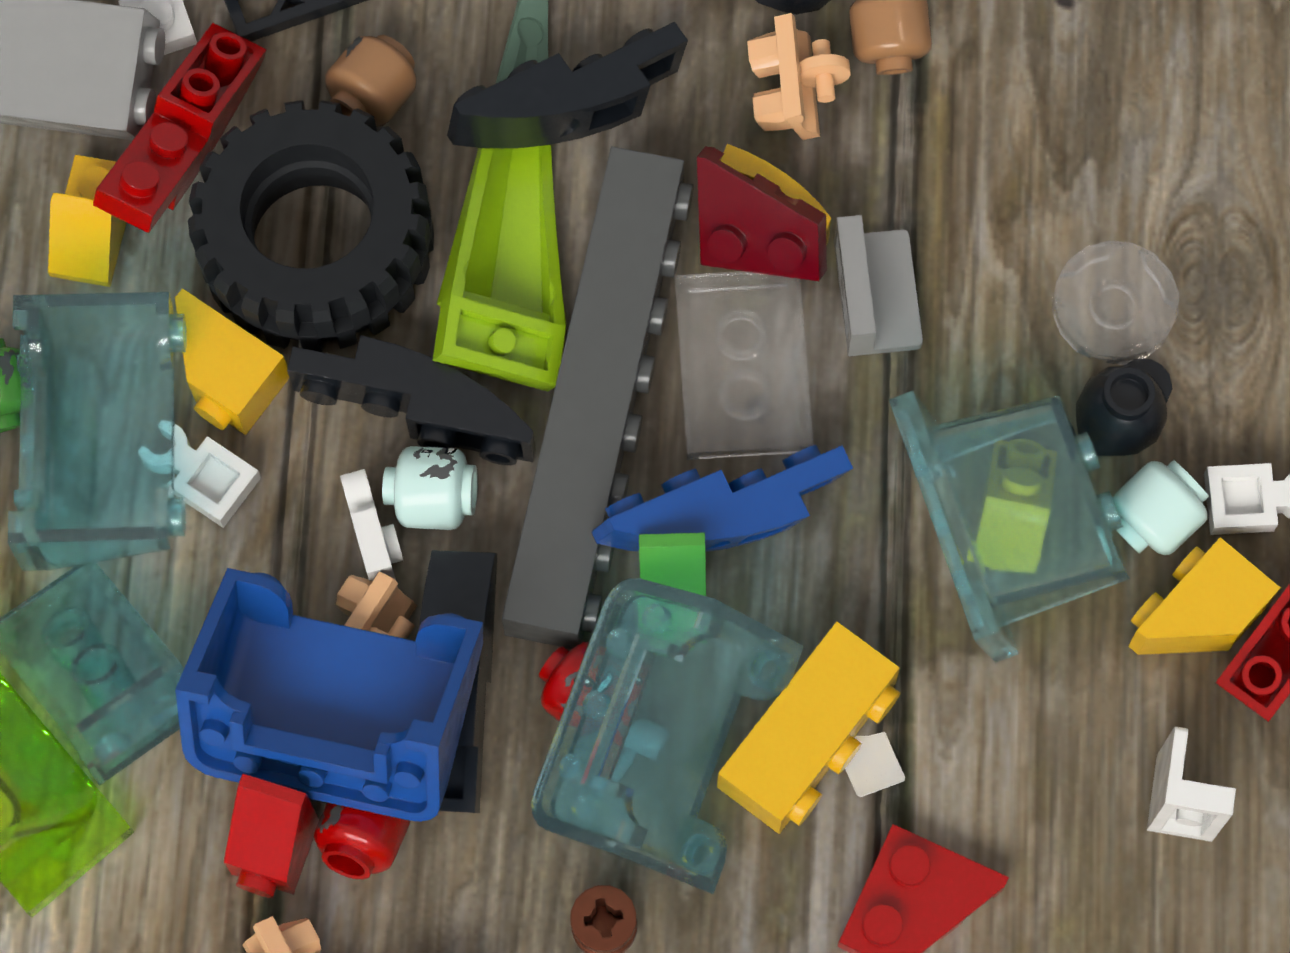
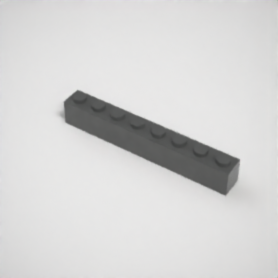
[502,146,694,649]

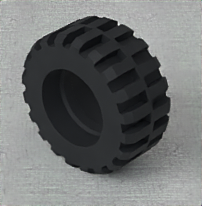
[188,100,434,352]

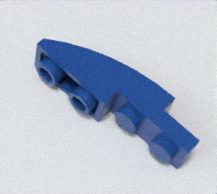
[591,444,853,552]

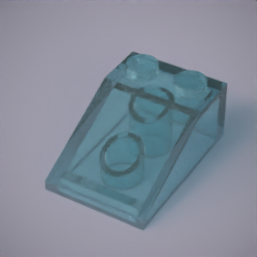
[0,556,184,786]

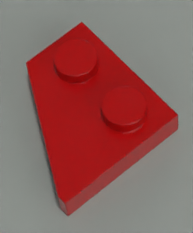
[837,824,1009,953]

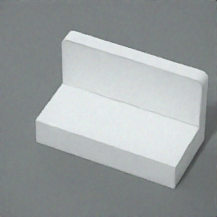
[1147,726,1236,842]

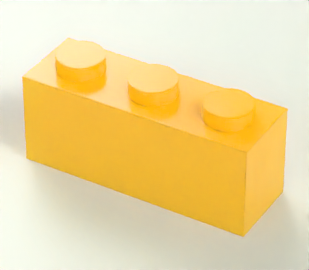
[717,621,901,834]

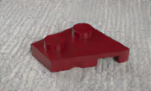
[697,146,827,282]

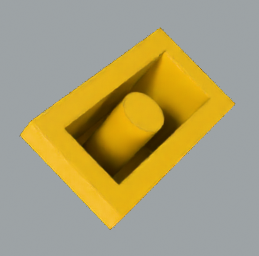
[175,288,289,435]

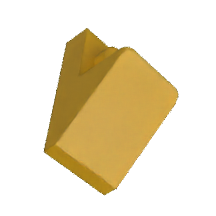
[48,155,127,287]

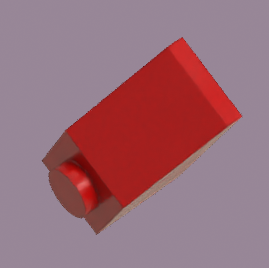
[224,773,319,898]

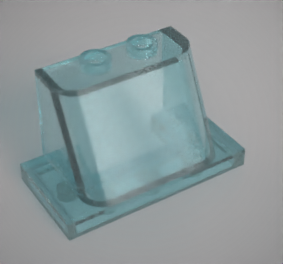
[889,391,1130,663]

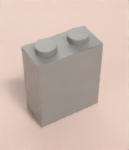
[0,0,165,140]

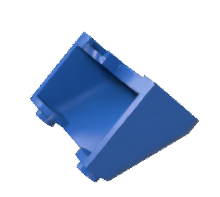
[175,568,483,822]

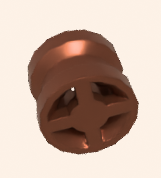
[571,885,637,953]

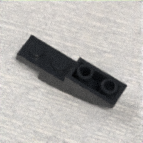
[447,22,688,148]
[287,335,536,465]
[418,550,497,813]

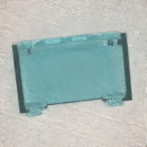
[8,292,187,571]
[531,578,804,894]

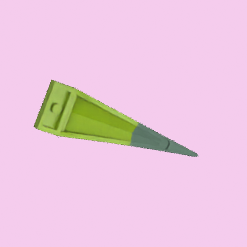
[432,0,566,392]

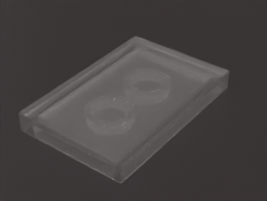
[675,271,814,460]

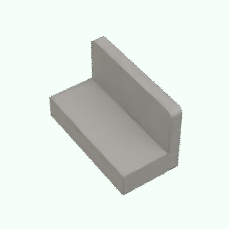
[834,215,923,356]

